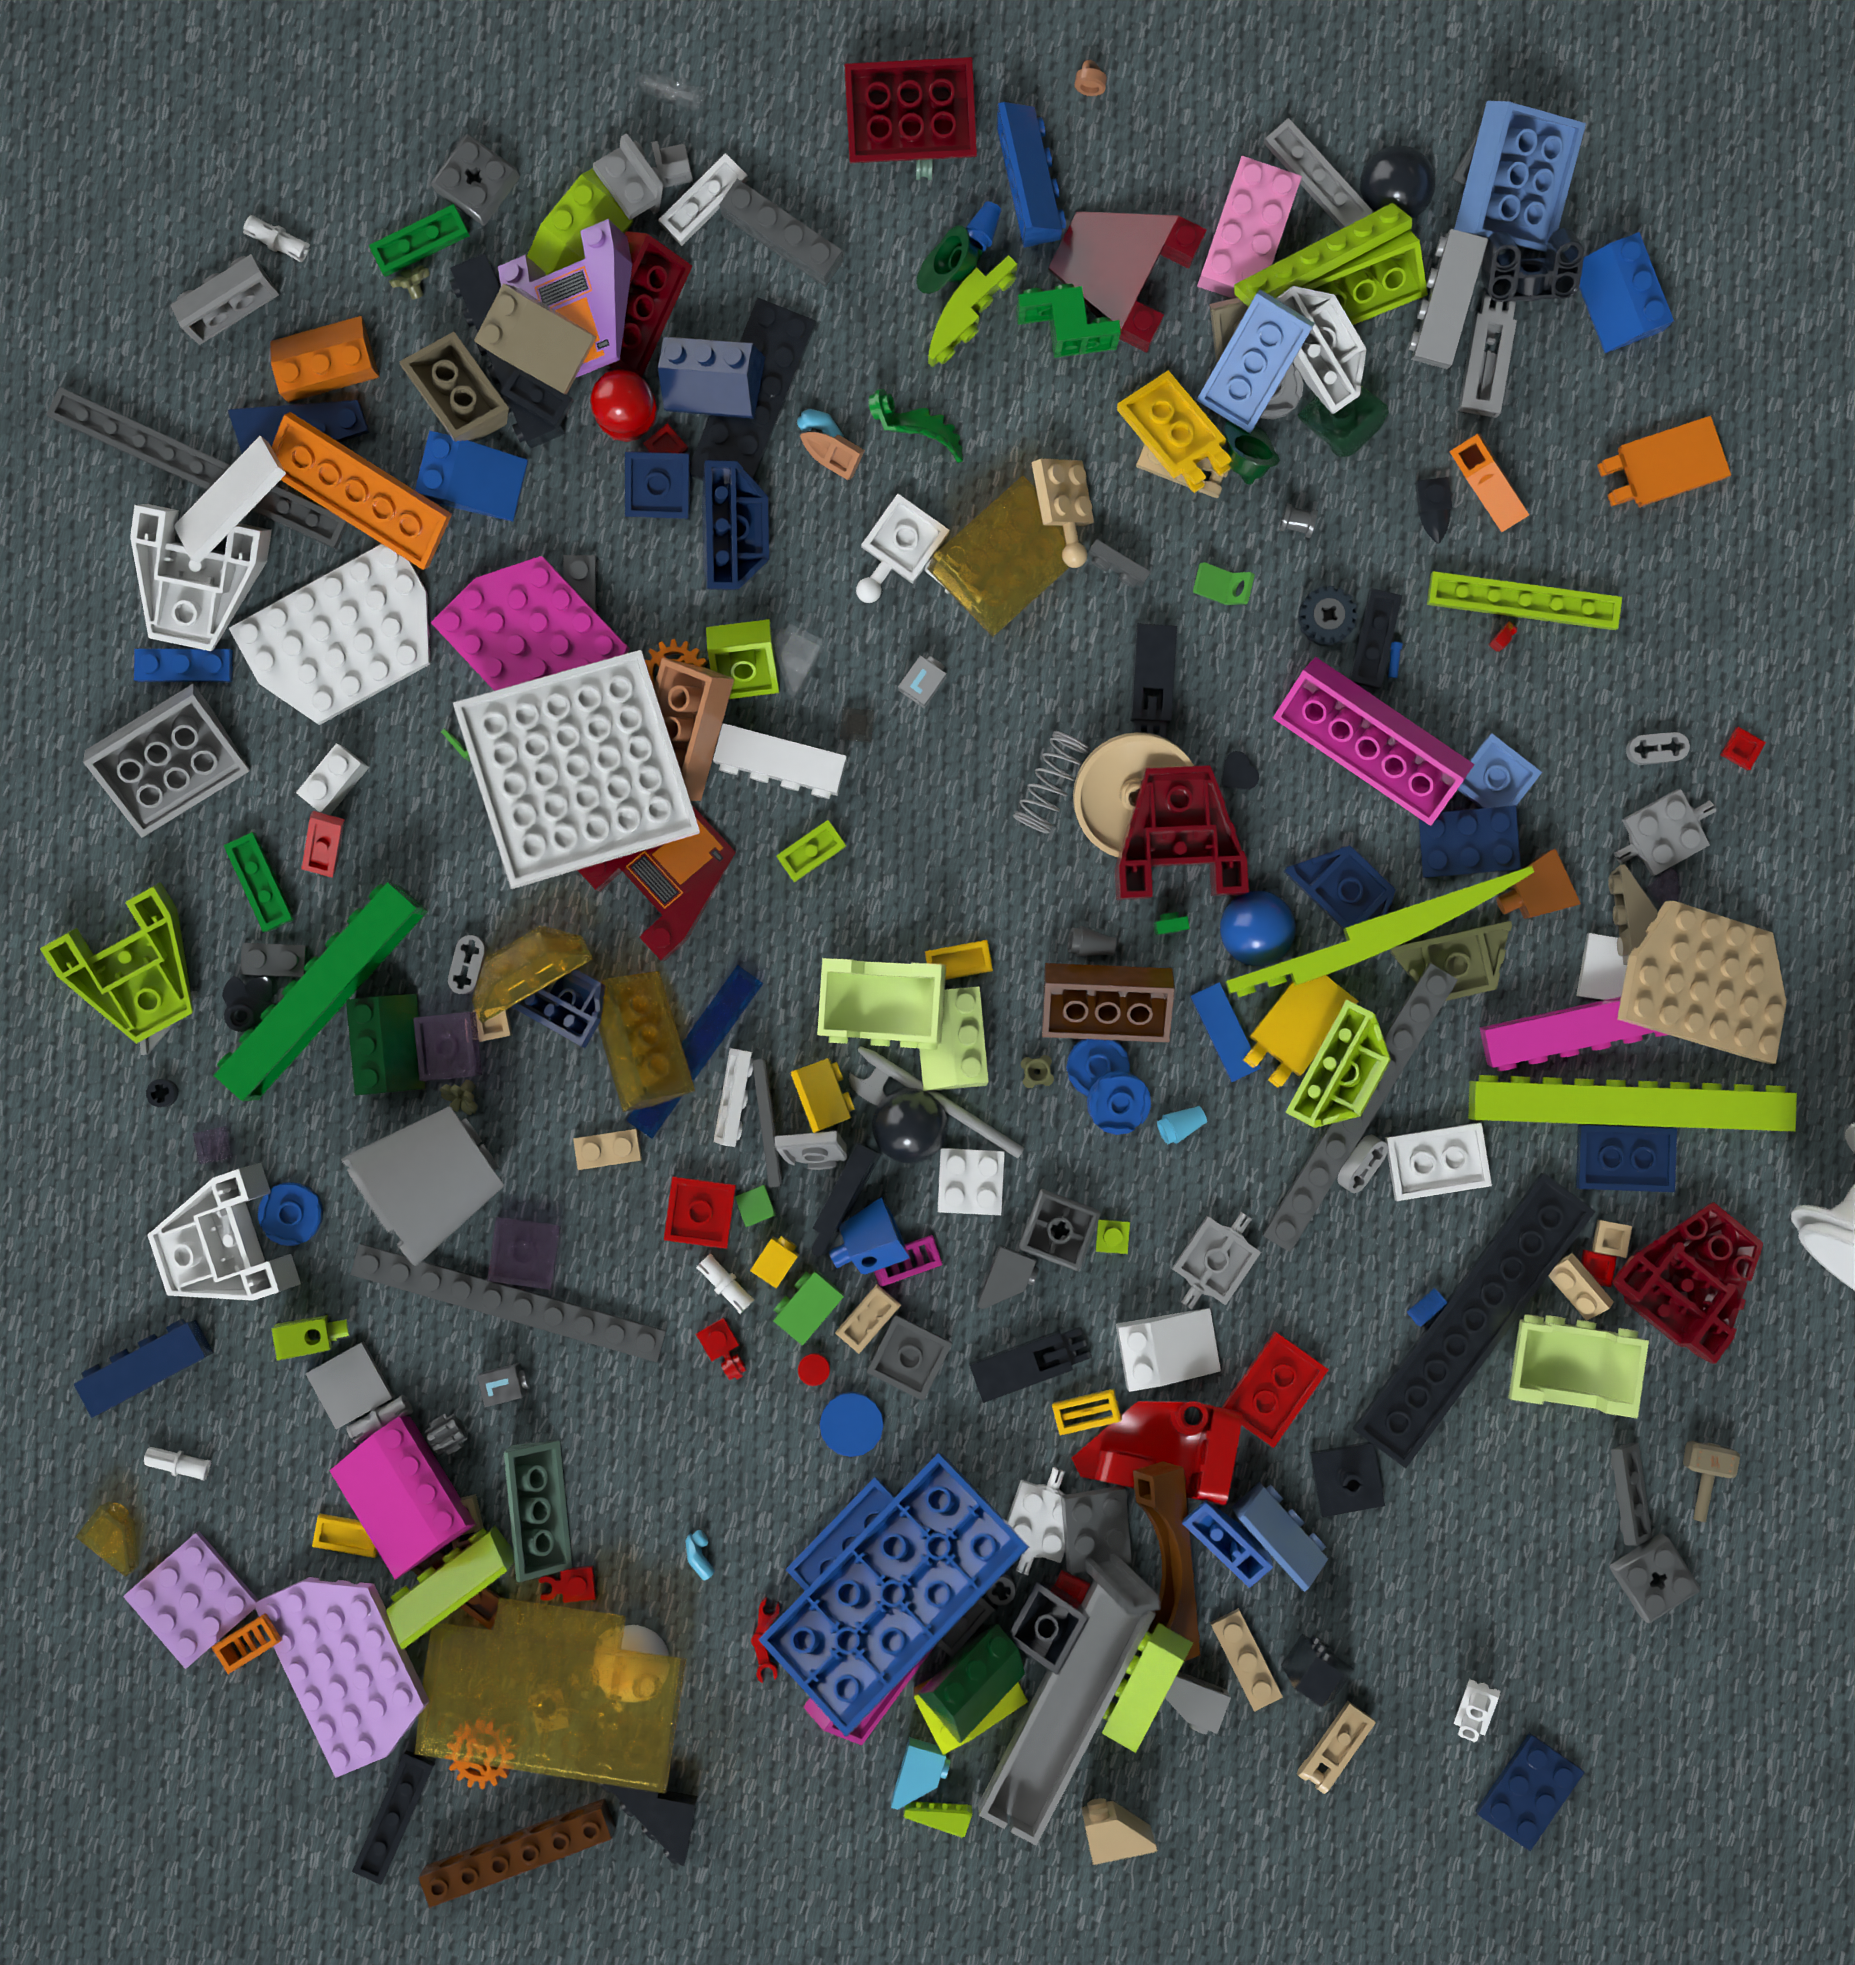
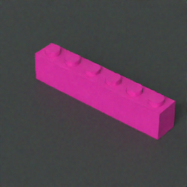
[1479,997,1668,1071]

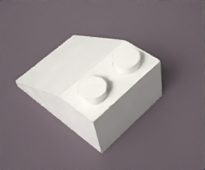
[1116,1308,1221,1392]

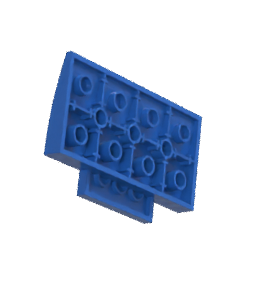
[758,1453,1029,1737]

